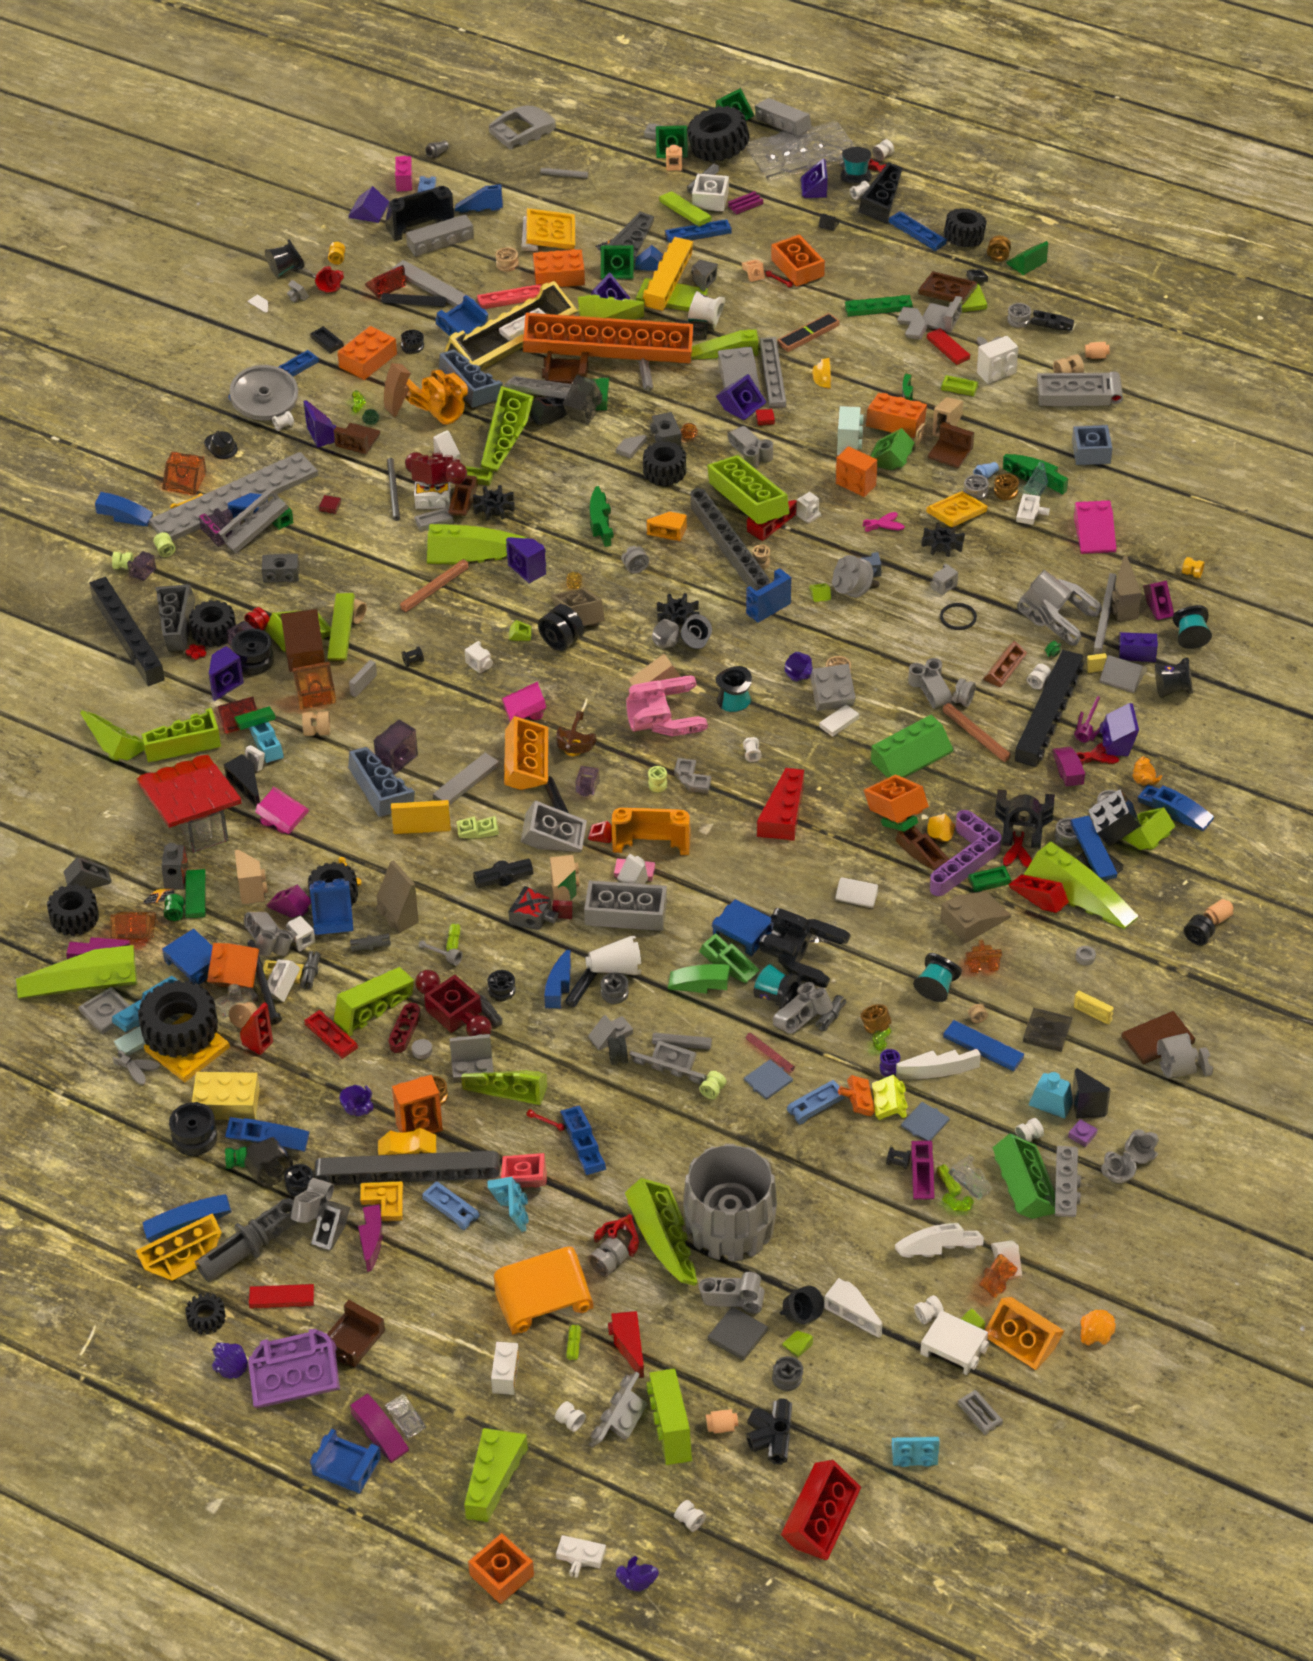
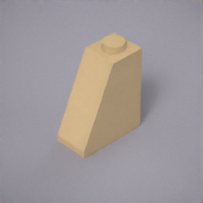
[933,397,963,437]
[629,654,681,686]

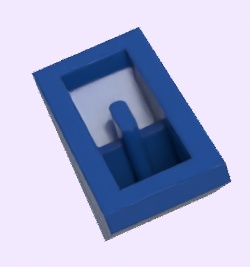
[635,245,663,271]

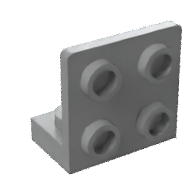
[923,296,962,333]
[449,1034,494,1083]

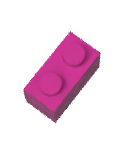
[395,156,413,191]

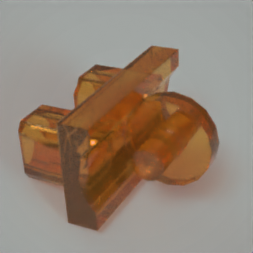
[964,940,1002,973]
[979,1254,1018,1298]

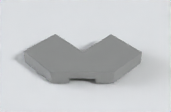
[897,307,928,340]
[674,758,711,794]

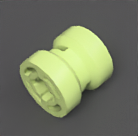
[153,532,175,557]
[112,552,134,570]
[648,766,667,793]
[699,1071,727,1100]

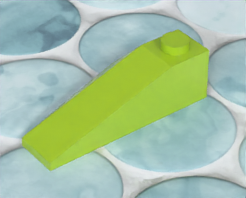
[691,329,758,360]

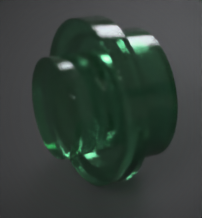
[362,409,379,425]

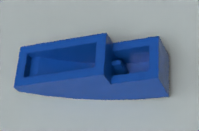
[95,492,153,526]
[544,950,571,1009]

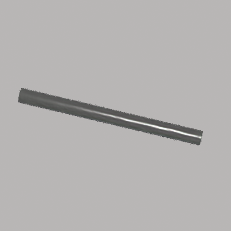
[387,458,400,521]

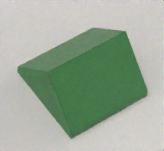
[716,88,755,120]
[656,125,688,158]
[1006,241,1049,275]
[601,245,634,279]

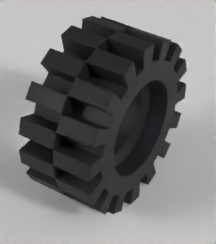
[185,1293,226,1335]

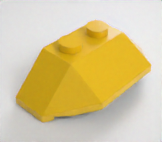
[135,1213,222,1281]

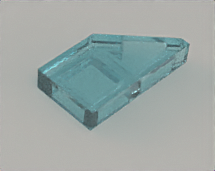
[1023,462,1048,496]

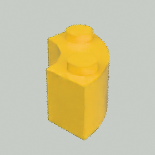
[378,1128,436,1155]

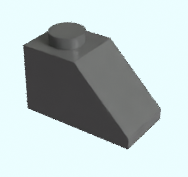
[691,259,718,291]
[63,857,112,889]
[311,1201,350,1250]

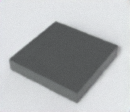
[708,1306,768,1361]

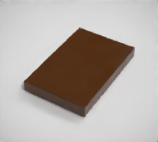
[918,271,977,305]
[1121,1011,1195,1065]

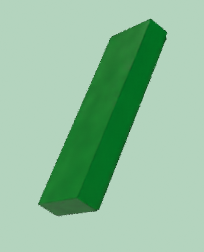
[185,869,206,918]

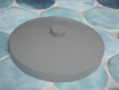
[230,365,298,420]

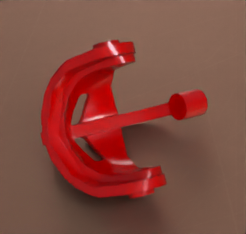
[594,1214,639,1257]

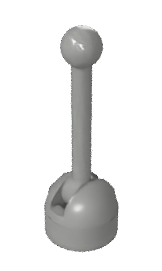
[418,940,463,966]

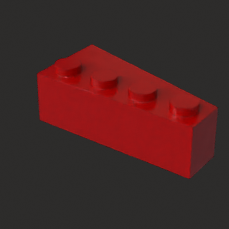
[757,768,804,841]

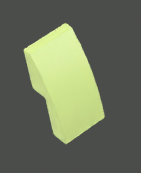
[456,816,499,839]

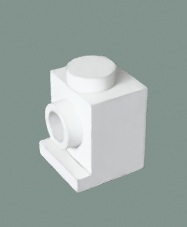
[796,492,821,524]
[465,641,493,674]
[286,916,315,952]

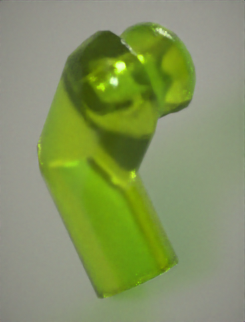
[351,390,366,413]
[872,1027,892,1051]
[942,1192,974,1211]

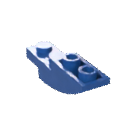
[1137,785,1214,831]
[225,1117,310,1152]

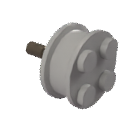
[832,555,879,598]

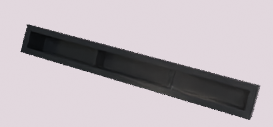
[89,576,165,686]
[1015,649,1085,767]

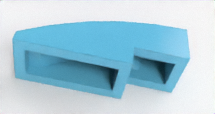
[249,722,284,763]

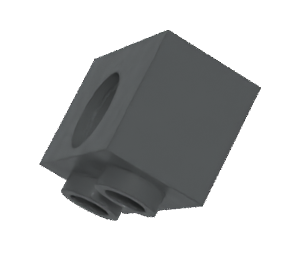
[650,412,682,446]
[261,554,300,582]

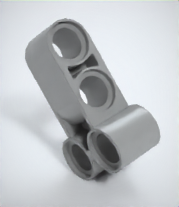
[727,426,773,468]
[908,658,952,708]
[244,912,294,956]
[773,982,833,1034]
[291,1178,334,1223]
[699,1272,765,1314]

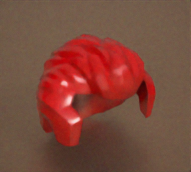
[315,266,344,293]

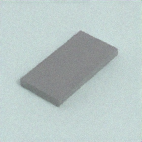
[504,376,579,399]

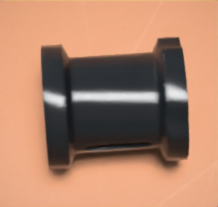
[401,646,424,667]
[886,1147,911,1170]

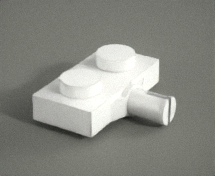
[1016,494,1050,525]
[556,1535,606,1578]

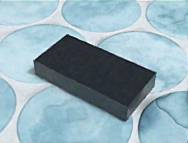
[310,326,344,354]

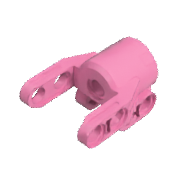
[626,676,708,737]

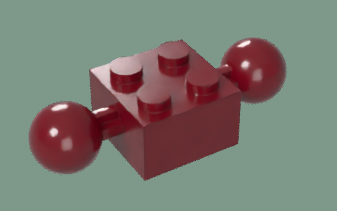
[405,452,467,485]
[415,969,492,1036]

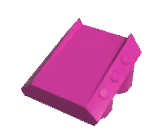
[502,681,546,722]
[255,787,309,835]

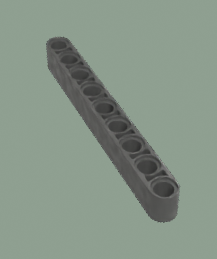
[690,488,770,591]
[314,1151,500,1185]

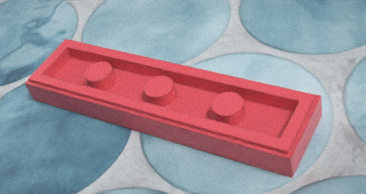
[477,284,541,309]

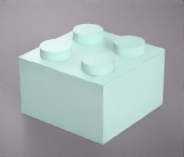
[837,406,864,455]

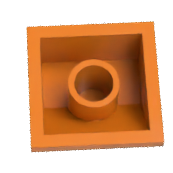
[207,943,259,988]

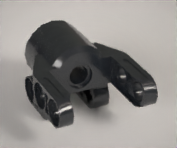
[995,789,1055,849]
[759,908,851,988]

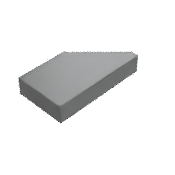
[616,435,647,459]

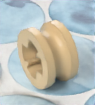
[968,1004,988,1023]

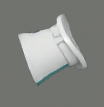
[688,291,726,329]

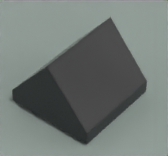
[819,213,839,231]

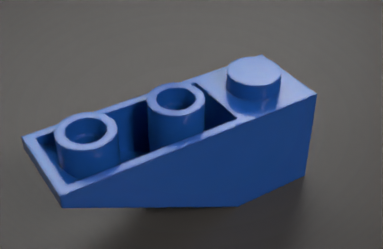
[455,185,503,213]

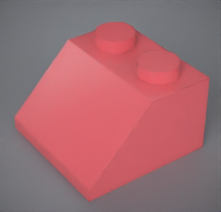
[501,1153,547,1188]

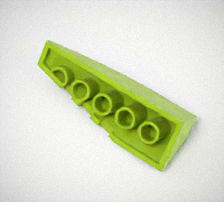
[480,386,534,472]
[427,524,526,565]
[1024,841,1138,929]
[16,945,138,999]
[625,1178,698,1286]

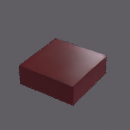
[319,495,341,514]
[552,900,573,919]

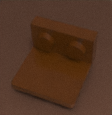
[928,422,974,468]
[334,423,380,454]

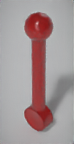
[766,271,793,288]
[526,1109,565,1131]

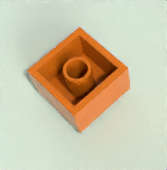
[836,446,877,497]
[468,1533,534,1604]

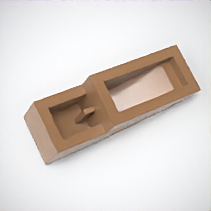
[384,363,411,417]

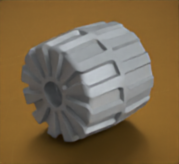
[683,1144,777,1261]

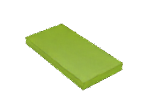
[636,278,708,312]

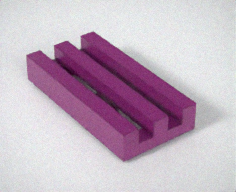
[728,191,763,215]

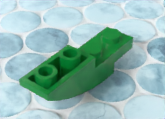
[1003,454,1068,495]
[590,486,614,547]

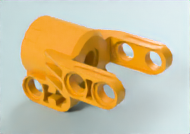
[405,369,468,424]

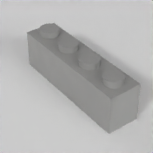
[755,98,811,136]
[406,215,474,256]

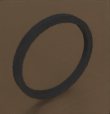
[940,603,977,630]

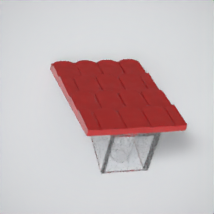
[136,755,242,853]

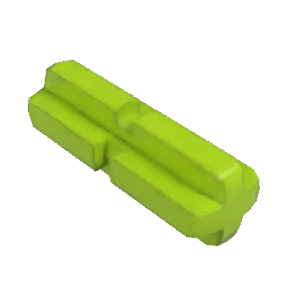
[446,923,461,952]
[936,1164,962,1197]
[567,1325,581,1360]

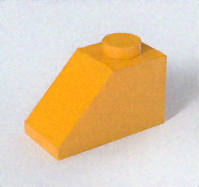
[647,512,687,542]

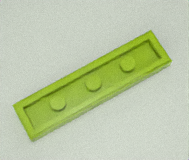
[659,191,712,227]
[327,593,355,661]

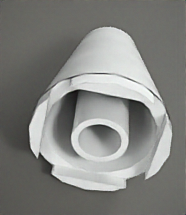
[585,936,641,975]

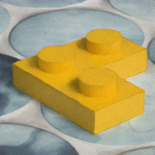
[360,1181,403,1221]

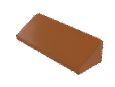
[983,641,1027,687]

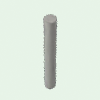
[540,168,588,178]

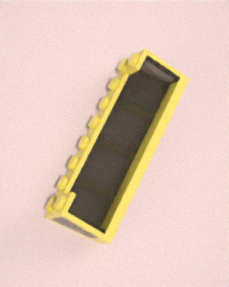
[444,281,578,371]

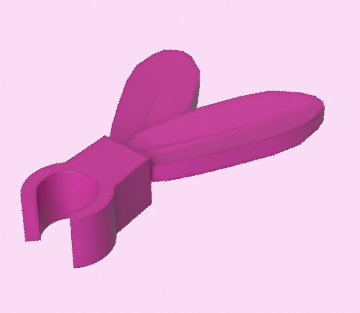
[863,512,905,532]

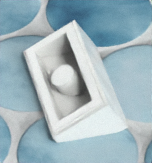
[835,878,878,908]
[262,959,300,1002]

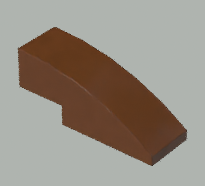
[448,475,478,516]
[895,826,950,871]

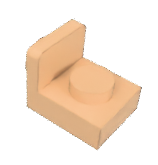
[742,259,765,282]

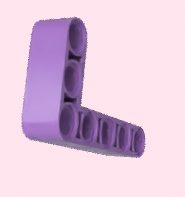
[930,810,1002,896]

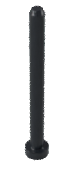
[247,940,282,1025]

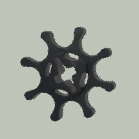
[473,485,515,521]
[921,523,965,557]
[657,593,700,625]

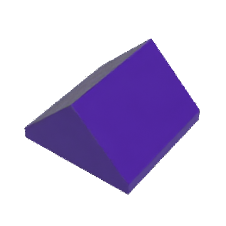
[801,158,828,198]
[348,186,389,223]
[591,273,630,300]

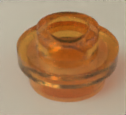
[681,423,698,439]

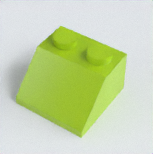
[1122,807,1176,850]

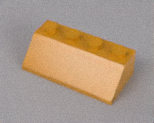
[504,716,548,790]

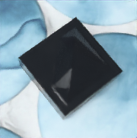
[966,269,988,282]

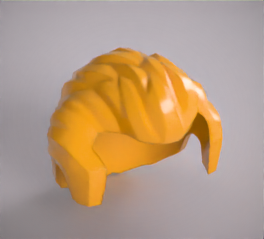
[1132,756,1162,786]
[1080,1310,1116,1346]

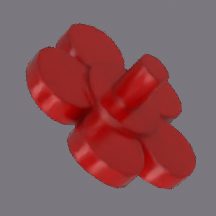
[185,644,206,659]

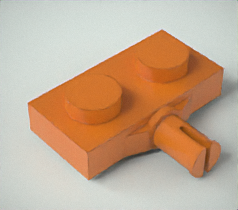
[838,1075,875,1117]

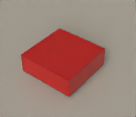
[756,408,775,426]

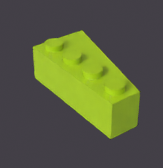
[141,707,221,762]
[333,967,415,1037]
[646,1368,692,1465]
[464,1428,528,1522]

